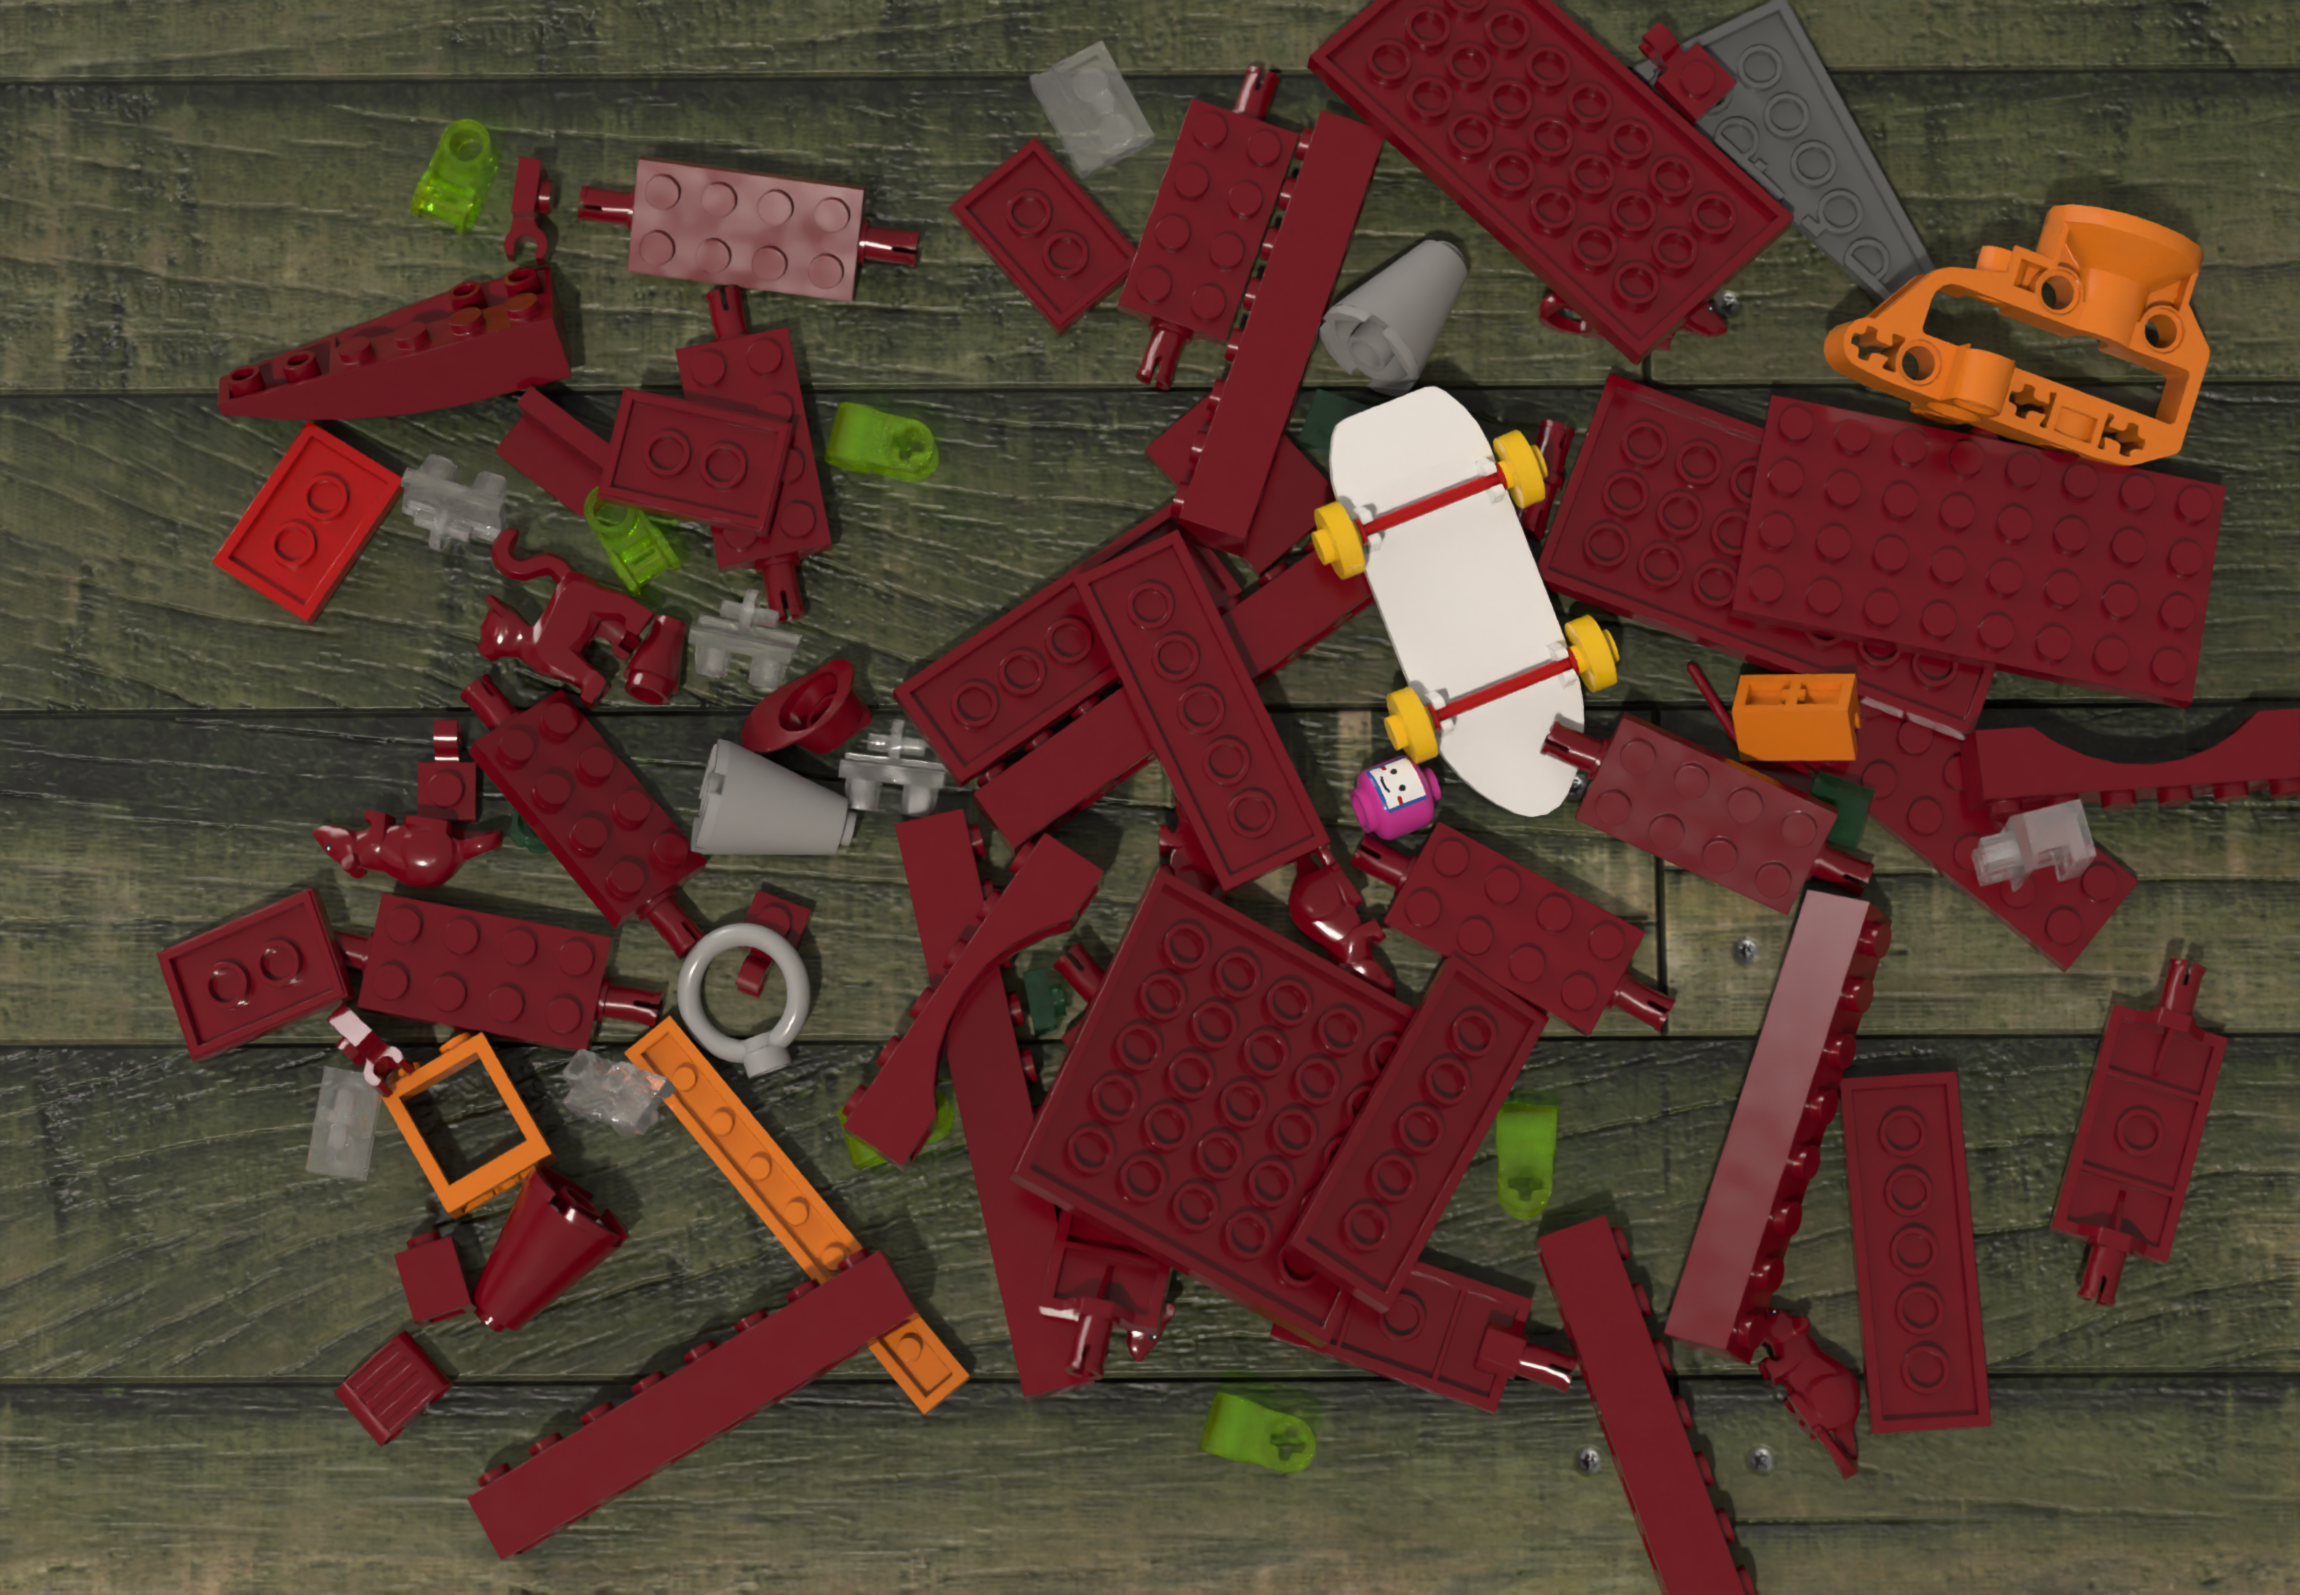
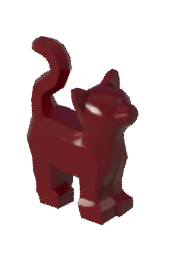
[477,527,654,710]

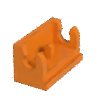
[1732,673,1861,761]

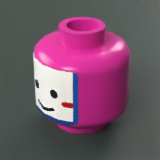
[1350,756,1441,840]

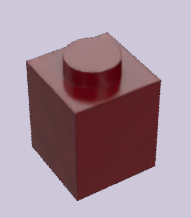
[394,1231,478,1328]

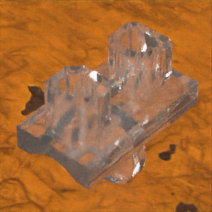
[401,453,507,551]
[688,588,802,689]
[839,719,949,817]
[562,1049,676,1137]
[305,1066,382,1181]

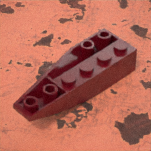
[218,265,572,420]

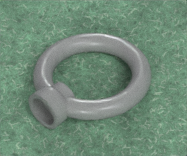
[677,923,811,1079]

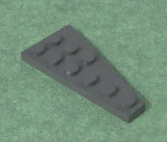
[1632,0,1940,305]

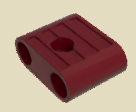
[334,1330,453,1447]

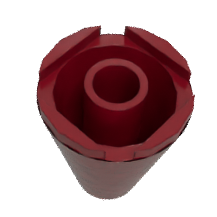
[472,1165,630,1333]

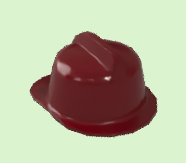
[741,659,872,754]

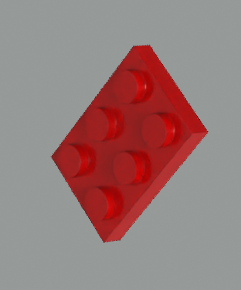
[212,420,407,626]

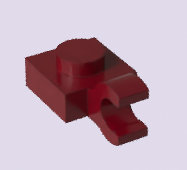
[1638,22,1737,126]
[504,157,556,265]
[417,720,479,823]
[735,889,813,999]
[326,1003,415,1098]

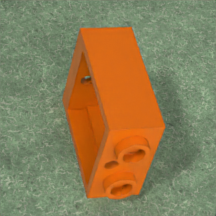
[381,1032,558,1220]

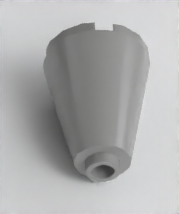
[1320,240,1467,396]
[690,739,856,855]

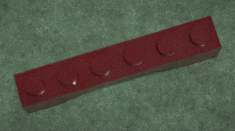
[1959,708,2300,819]
[842,833,1105,1173]

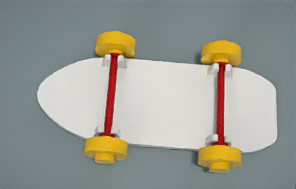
[1311,386,1619,817]

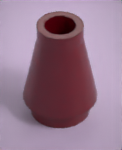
[623,615,688,705]

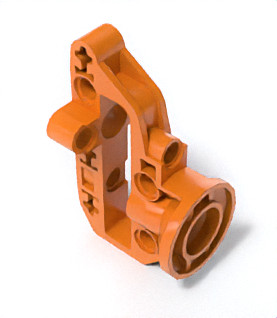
[1823,204,2210,467]

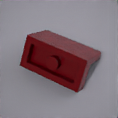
[496,386,609,519]

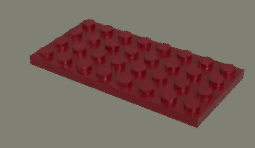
[1307,0,1794,366]
[1537,373,1995,740]
[1729,395,2226,709]

